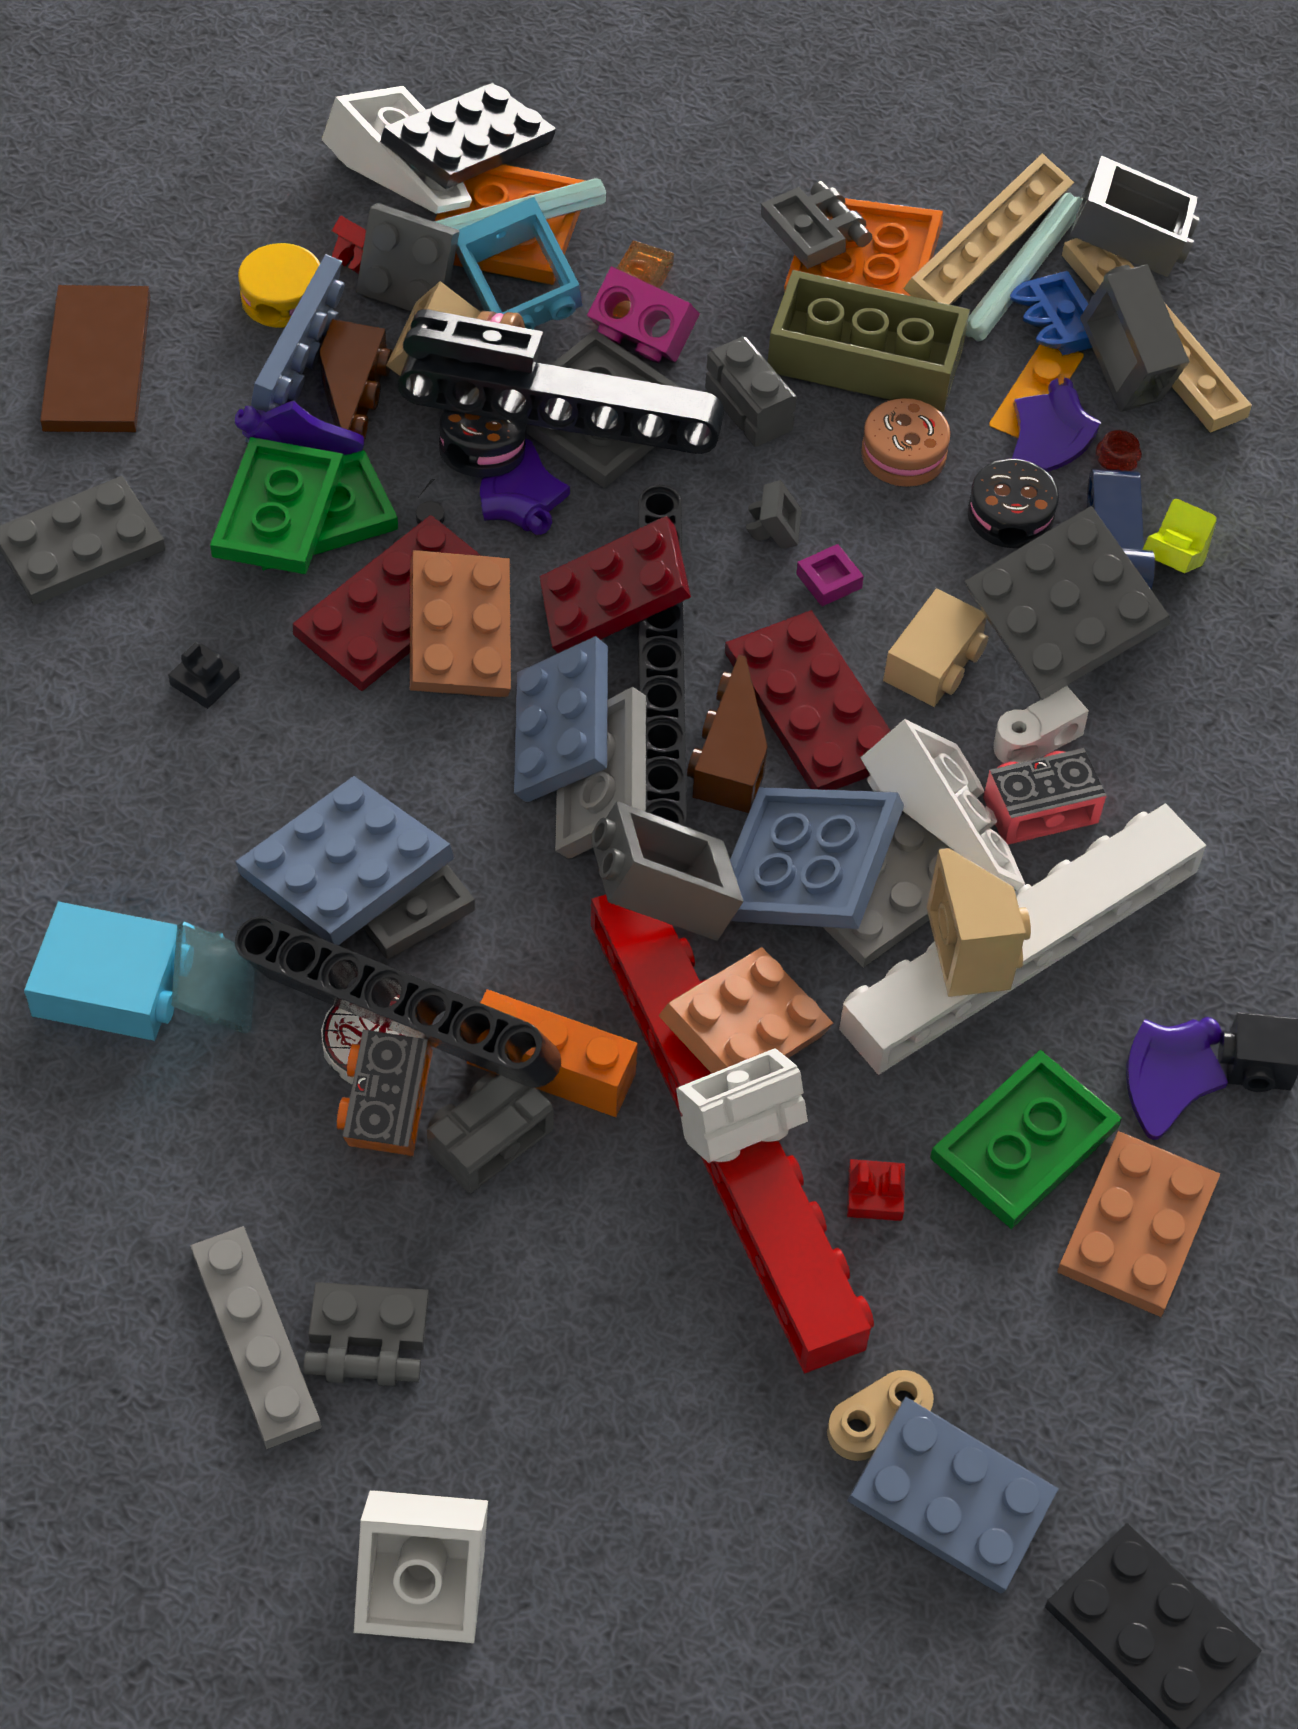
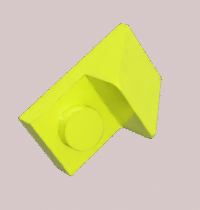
[1142,499,1217,573]

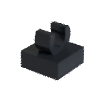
[168,642,240,709]

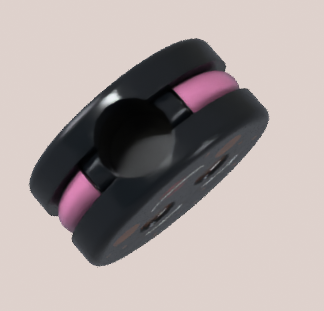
[439,410,527,477]
[968,459,1059,548]

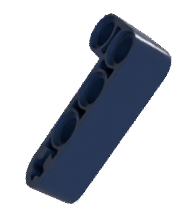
[1087,469,1155,590]

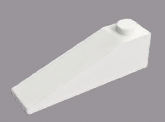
[322,86,472,214]
[860,719,1025,891]

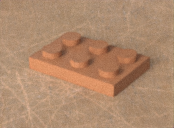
[410,550,511,697]
[659,947,833,1073]
[1057,1131,1220,1317]

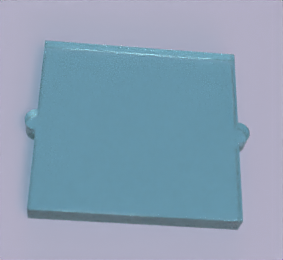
[171,921,255,1033]

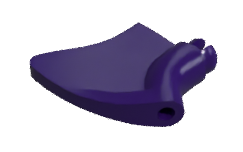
[1012,377,1101,472]
[235,400,364,456]
[480,438,570,535]
[1126,1017,1228,1140]

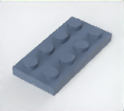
[245,254,345,443]

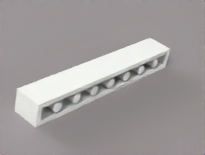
[839,803,1206,1075]

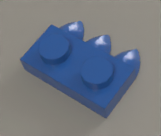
[1010,271,1092,356]

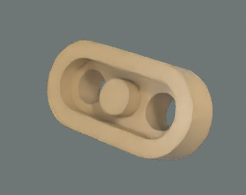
[827,1370,934,1461]

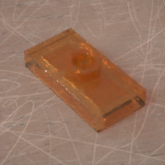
[613,240,674,318]

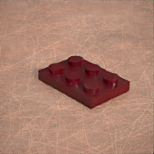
[539,516,691,653]

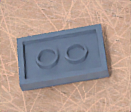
[514,636,608,802]
[847,1397,1059,1594]

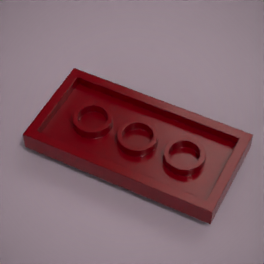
[293,515,481,691]
[725,610,891,790]

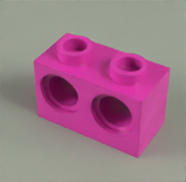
[587,266,700,363]

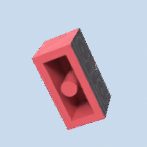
[983,748,1106,845]

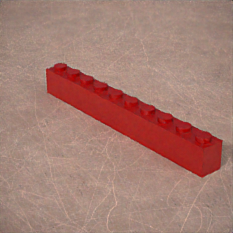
[591,894,874,1374]

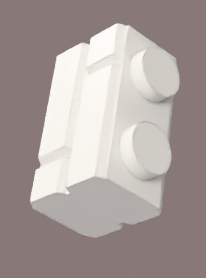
[676,1048,808,1163]

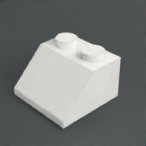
[354,1490,488,1643]

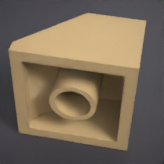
[927,848,1031,997]

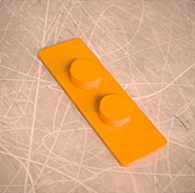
[989,345,1084,438]

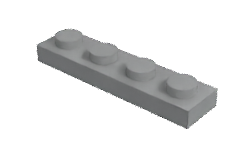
[190,1226,321,1449]

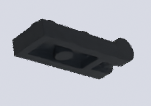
[403,309,543,373]

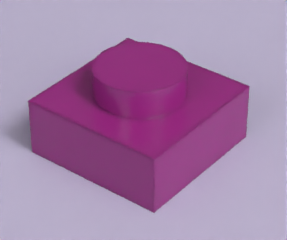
[796,544,864,607]

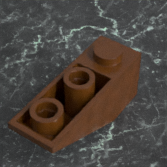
[319,319,393,441]
[687,655,768,813]

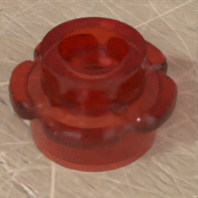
[1096,430,1142,471]

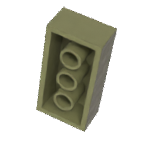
[768,270,970,412]

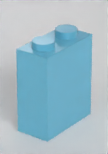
[24,901,191,1041]

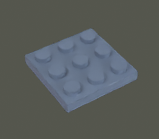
[235,776,454,945]
[730,787,904,929]

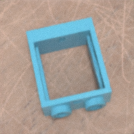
[456,197,583,330]

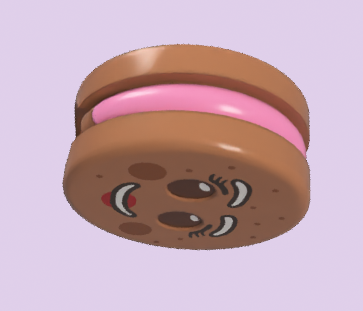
[861,398,950,487]

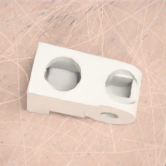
[994,686,1089,763]

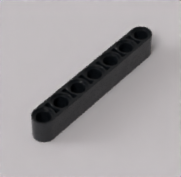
[398,354,724,454]
[235,916,561,1088]

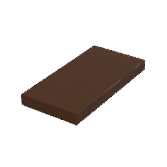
[40,285,151,432]

